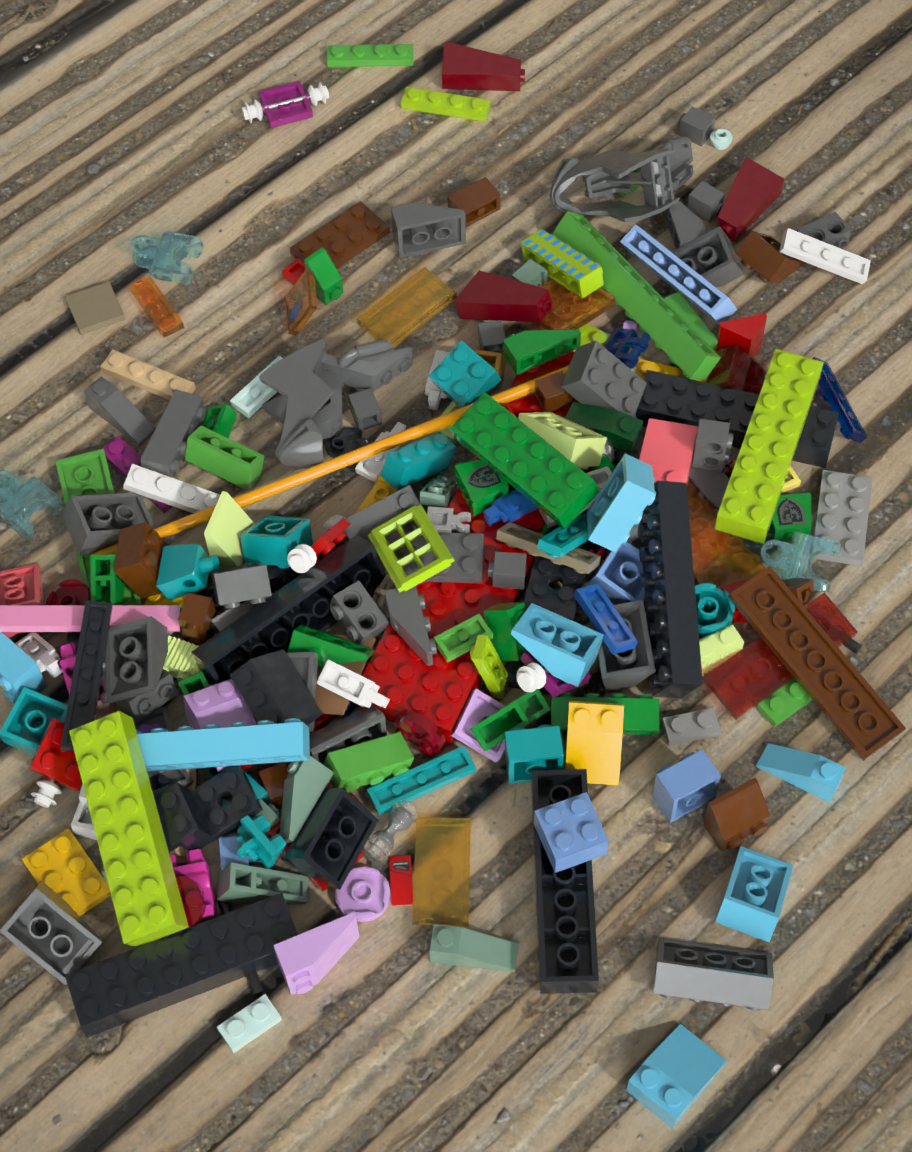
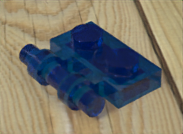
[603,328,651,369]

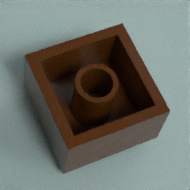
[113,522,169,599]

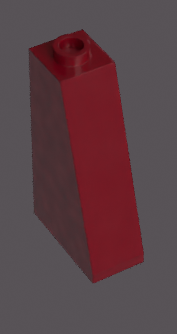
[442,42,525,91]
[716,157,784,242]
[454,270,553,322]

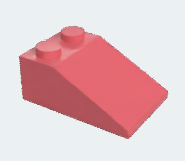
[639,418,698,484]
[0,563,45,637]

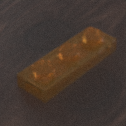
[130,276,184,338]

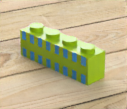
[520,229,604,299]

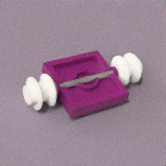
[241,81,329,128]
[517,651,591,698]

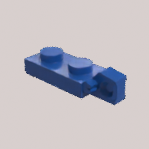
[484,489,538,526]

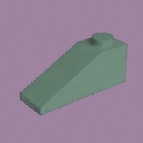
[280,756,334,844]
[217,862,308,905]
[430,924,518,972]

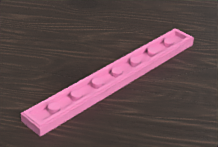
[0,605,180,632]

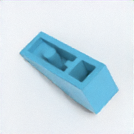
[756,743,846,803]

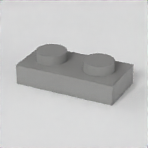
[662,708,721,746]

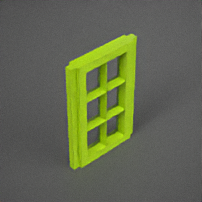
[368,505,455,592]

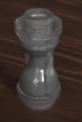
[366,800,418,859]

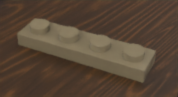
[496,522,601,574]

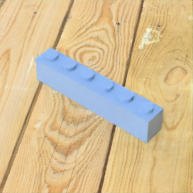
[620,224,737,325]

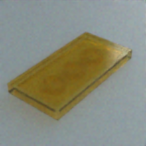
[357,267,457,347]
[412,817,471,926]

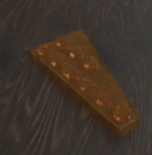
[687,481,766,589]

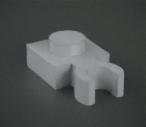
[427,506,471,533]

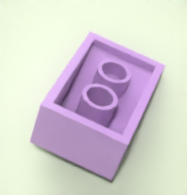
[184,679,257,771]
[273,912,359,995]

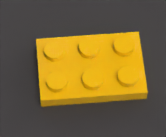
[22,828,111,916]

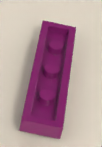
[102,436,173,513]

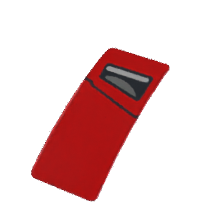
[389,855,414,906]

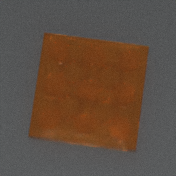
[537,279,616,330]

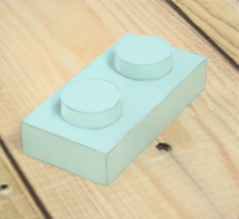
[217,994,282,1053]

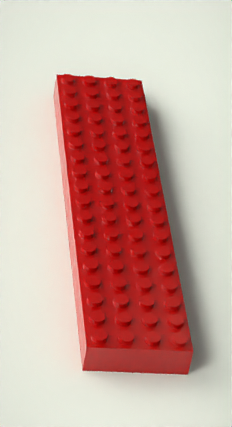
[354,351,580,745]

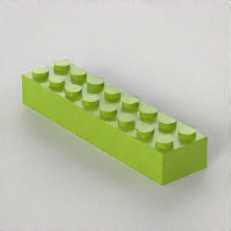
[715,349,824,544]
[69,711,189,947]

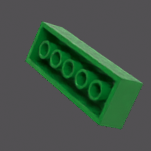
[450,392,600,529]

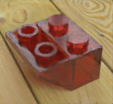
[706,344,766,395]

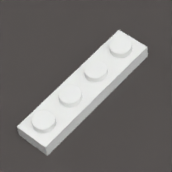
[780,228,871,284]
[123,464,220,513]

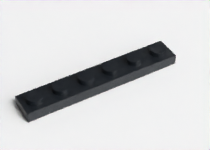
[61,600,113,753]

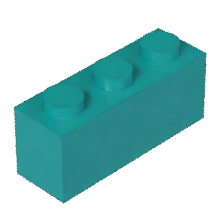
[380,432,457,491]

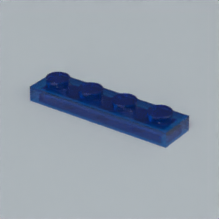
[812,357,867,443]

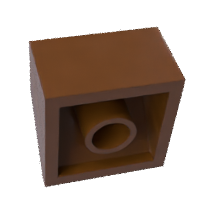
[736,231,804,283]
[703,778,770,852]

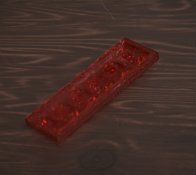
[703,592,858,720]

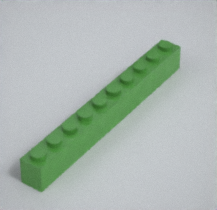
[553,211,721,380]

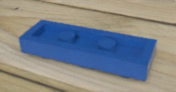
[574,583,638,655]

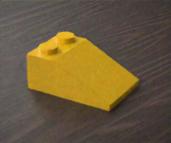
[565,701,624,785]

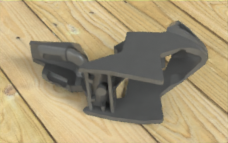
[550,136,694,222]
[259,339,412,469]

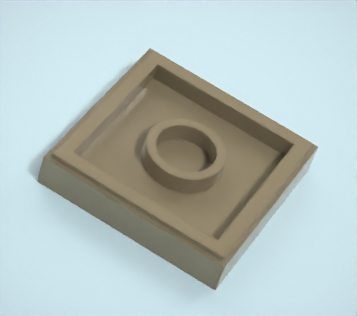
[65,281,125,335]

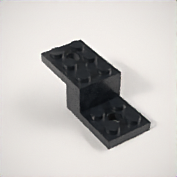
[507,556,585,696]
[154,765,263,853]

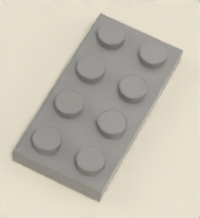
[811,470,873,566]

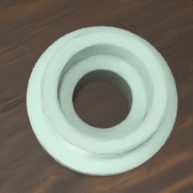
[710,129,733,150]

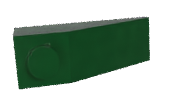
[565,402,643,454]

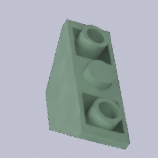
[420,475,458,514]

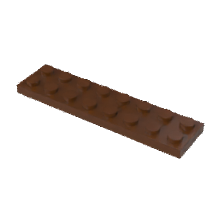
[728,566,906,761]

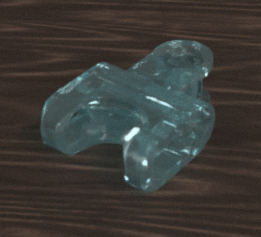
[131,231,204,285]
[0,470,64,539]
[760,532,842,593]

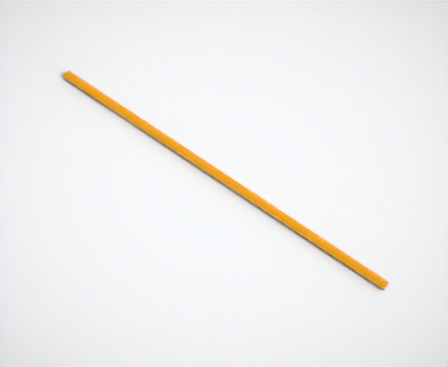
[90,365,570,555]

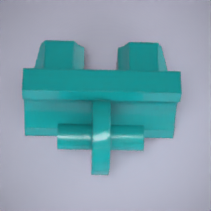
[236,814,286,869]

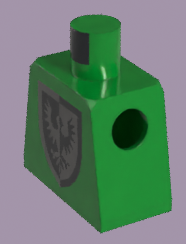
[455,460,508,516]
[768,493,811,552]

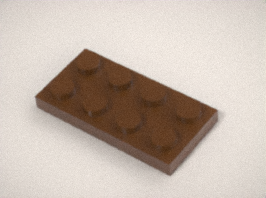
[290,201,390,269]

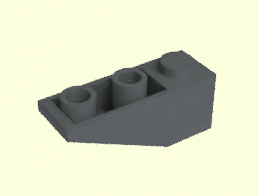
[385,586,437,666]

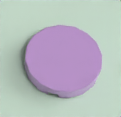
[335,866,391,922]

